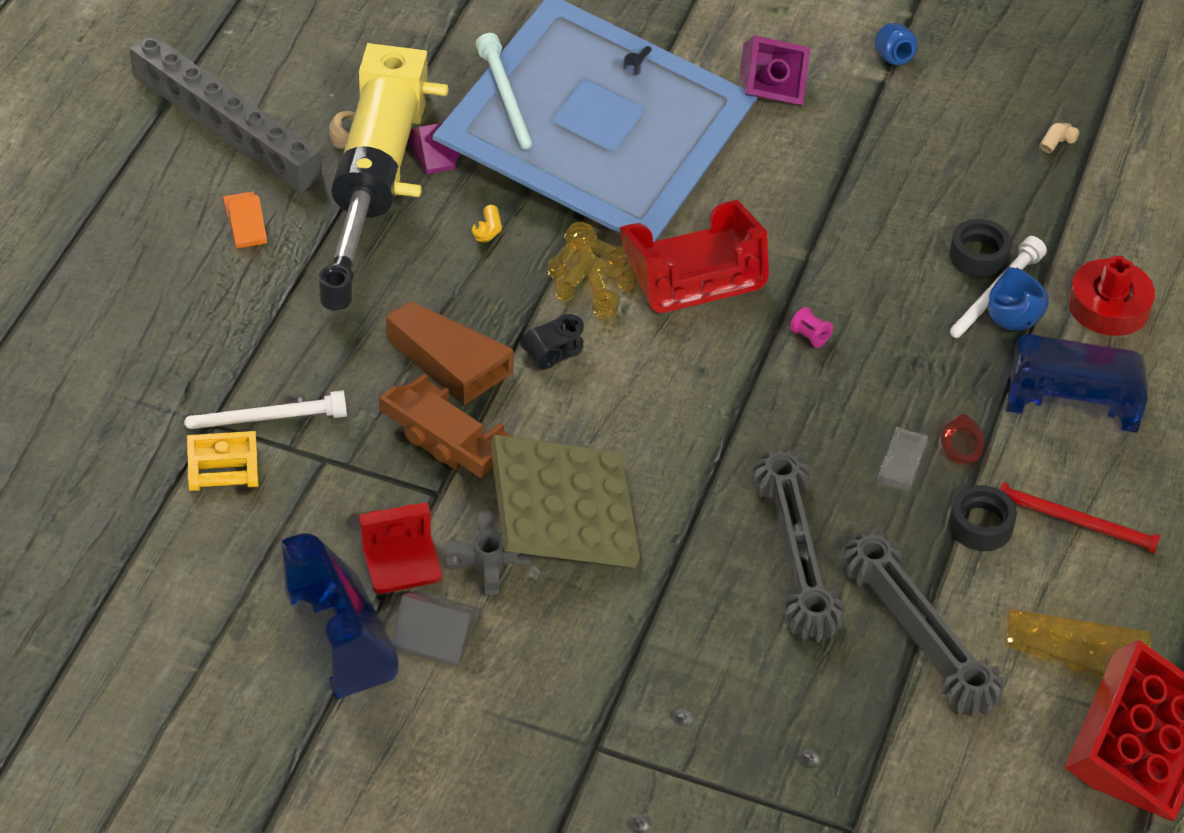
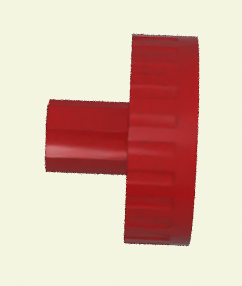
[1068,256,1155,336]

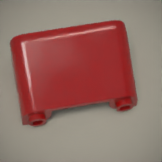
[620,199,769,313]

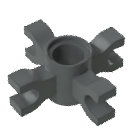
[446,512,531,595]

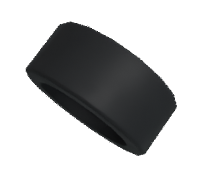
[949,218,1012,277]
[949,485,1017,551]

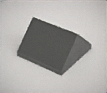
[391,590,482,667]

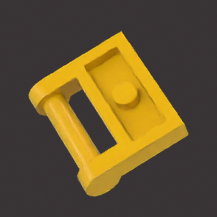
[187,431,259,491]

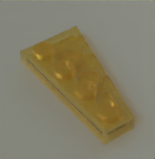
[1005,609,1151,677]

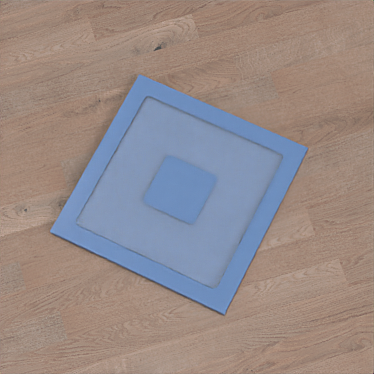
[433,0,758,242]

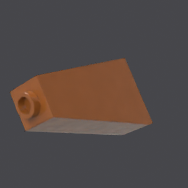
[386,301,514,405]

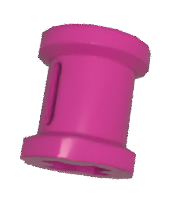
[790,307,833,348]

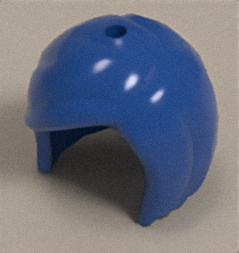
[987,267,1049,332]

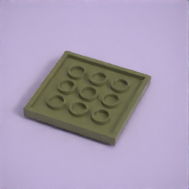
[490,435,640,568]

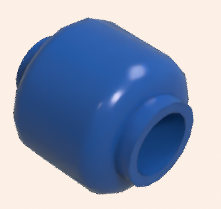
[874,23,918,65]

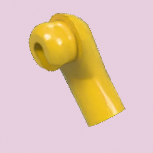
[471,205,502,243]

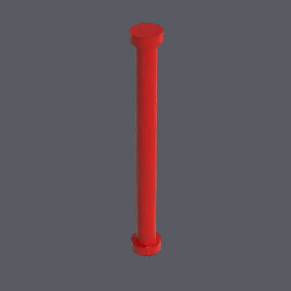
[1000,482,1161,554]

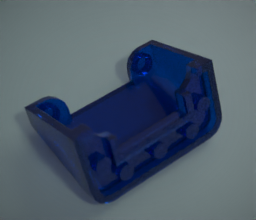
[1006,334,1148,433]
[281,533,399,700]

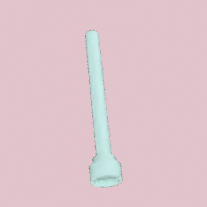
[475,33,532,149]

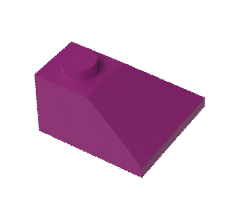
[740,36,811,106]

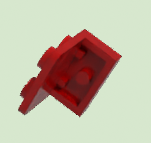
[359,502,442,594]

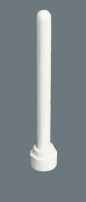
[950,236,1047,338]
[184,390,347,429]

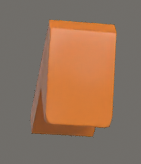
[223,191,267,249]

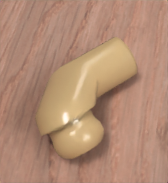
[1039,123,1079,154]

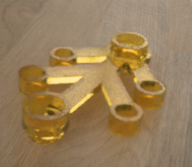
[548,222,637,319]

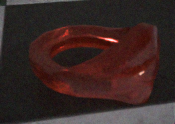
[941,414,985,465]

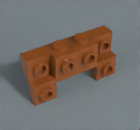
[379,373,524,479]

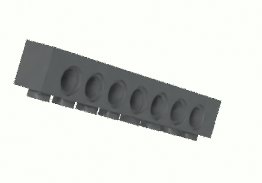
[130,34,322,193]

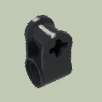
[520,314,584,370]

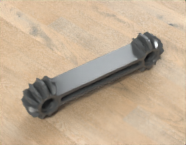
[752,447,845,643]
[842,530,1004,718]

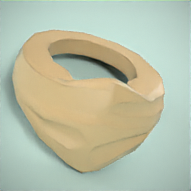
[328,111,355,149]

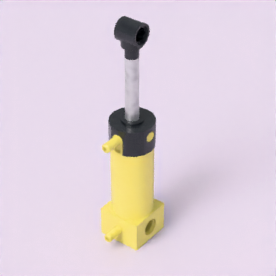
[319,43,448,310]

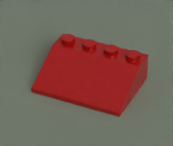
[1064,640,1184,821]

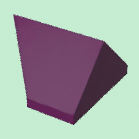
[408,123,460,175]

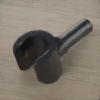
[623,46,652,76]

